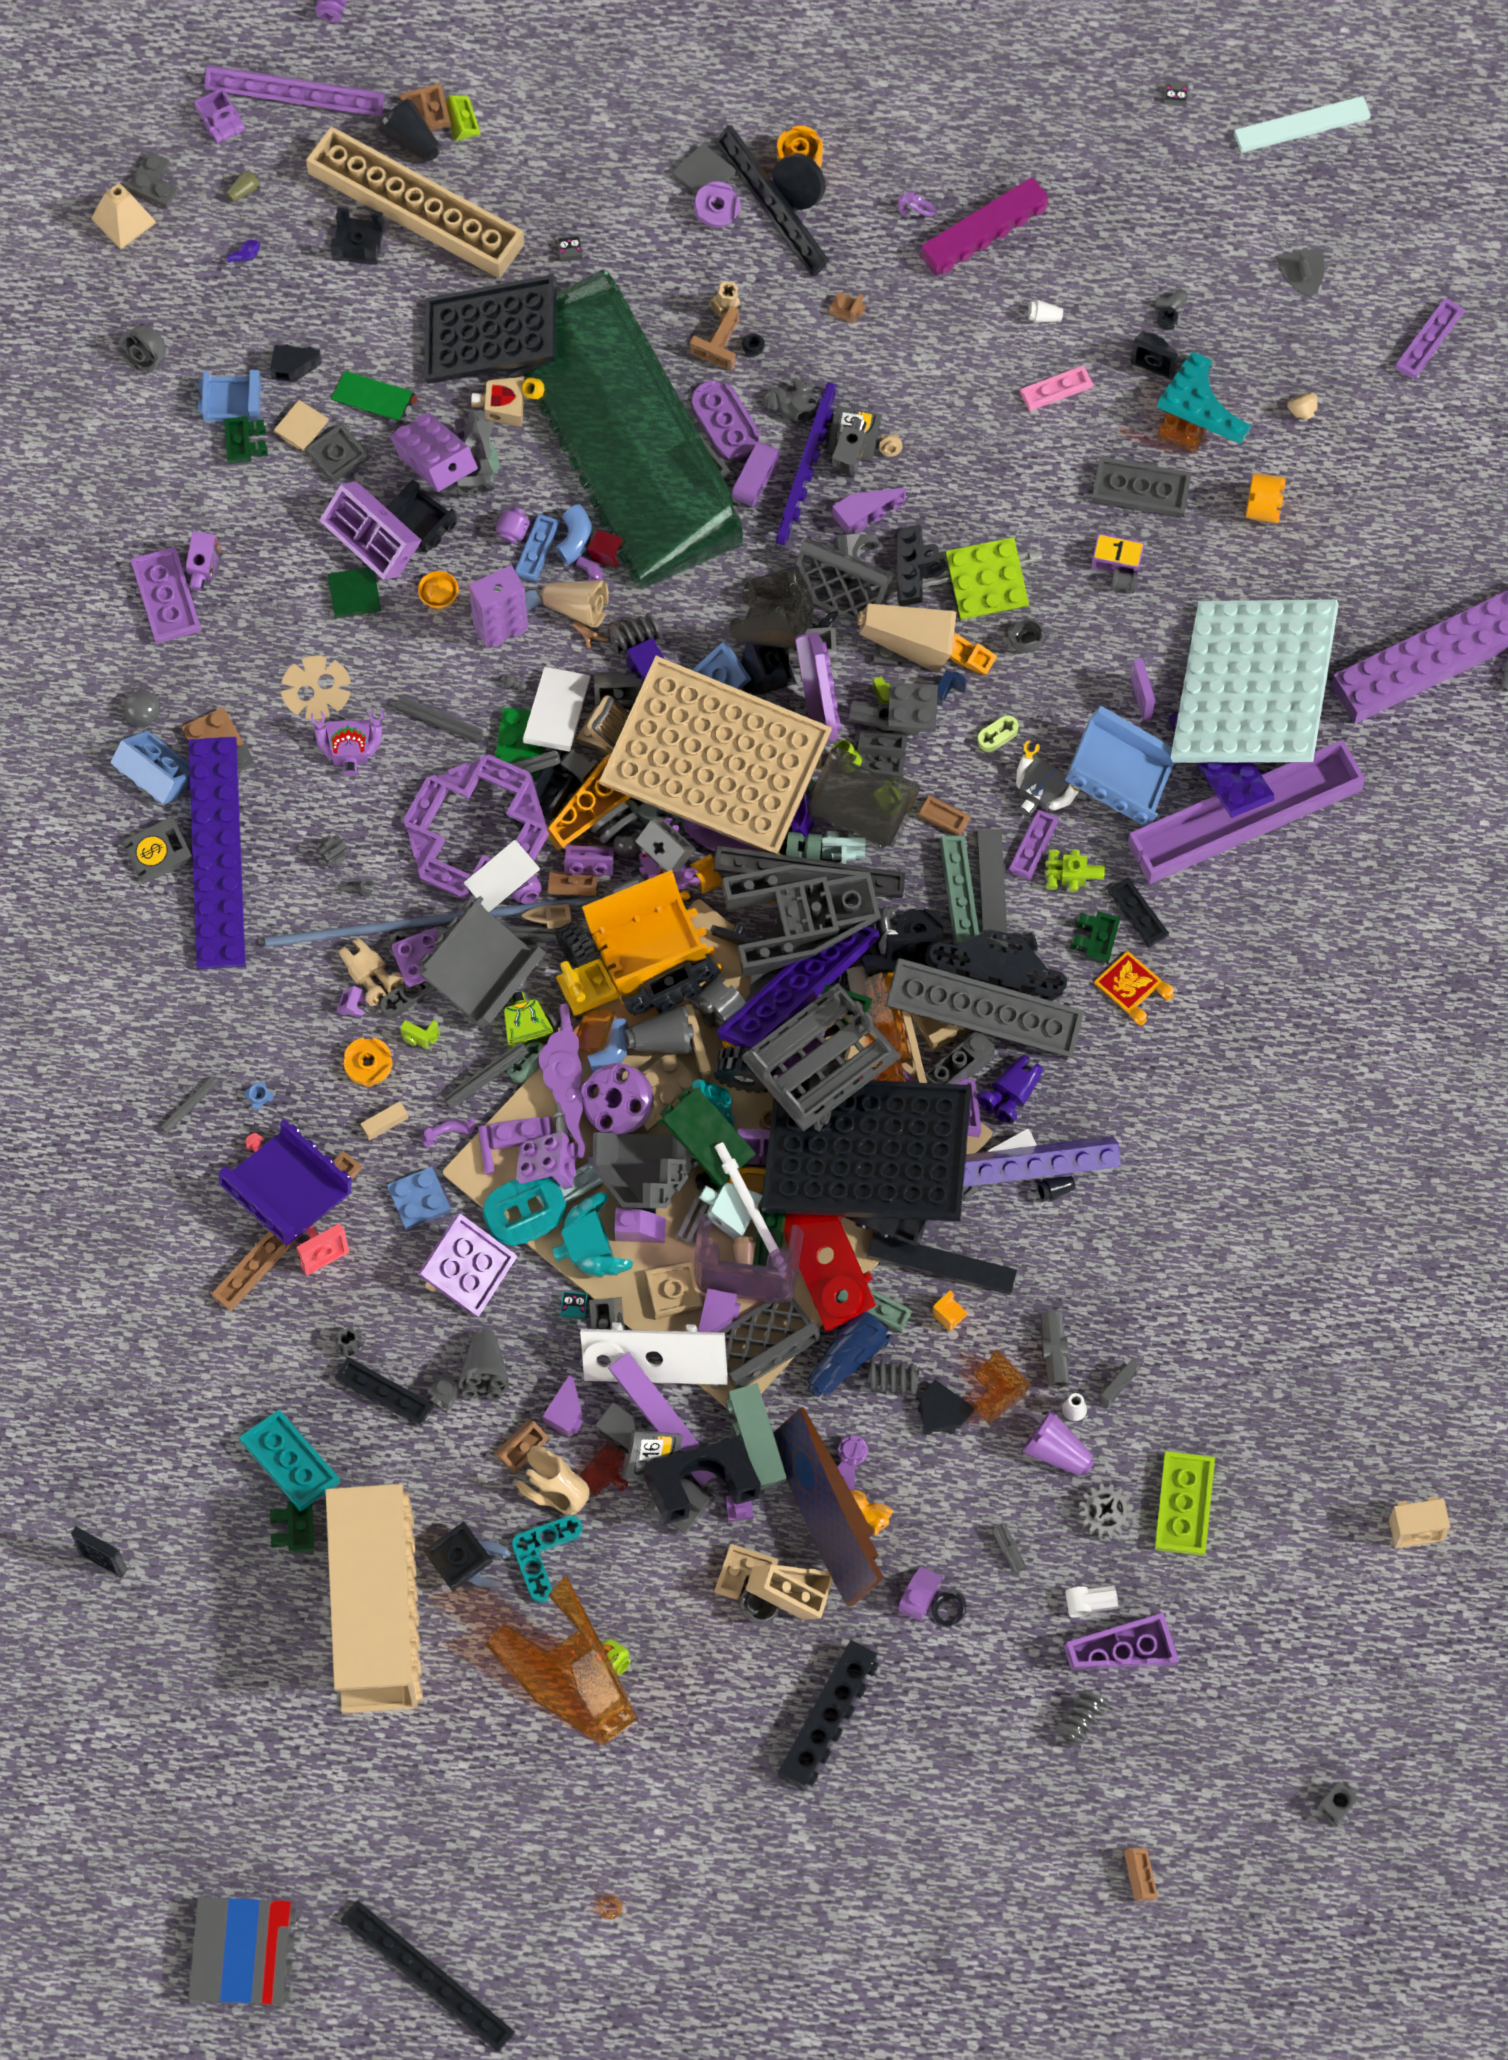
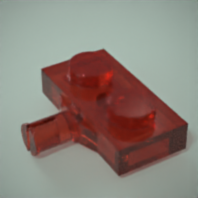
[579,1442,629,1497]

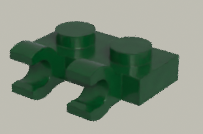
[224,416,268,464]
[1070,911,1121,964]
[270,1501,314,1553]

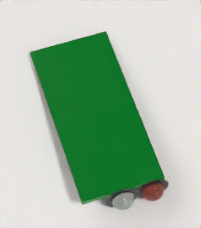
[331,371,417,421]

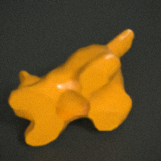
[850,1490,893,1536]

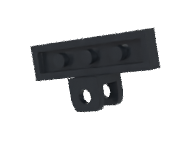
[897,524,945,607]

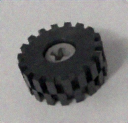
[713,1046,778,1093]

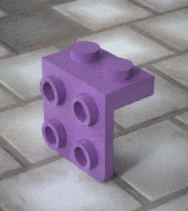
[392,927,439,987]
[516,1132,578,1189]

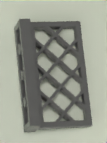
[785,538,894,622]
[717,1289,821,1389]

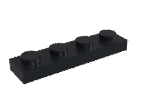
[335,1357,434,1427]

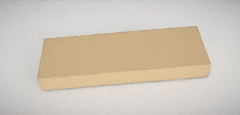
[686,1004,711,1080]

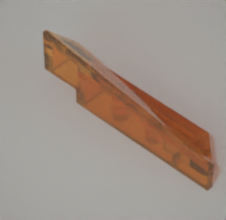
[865,972,911,1082]

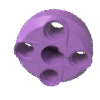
[581,1063,654,1135]

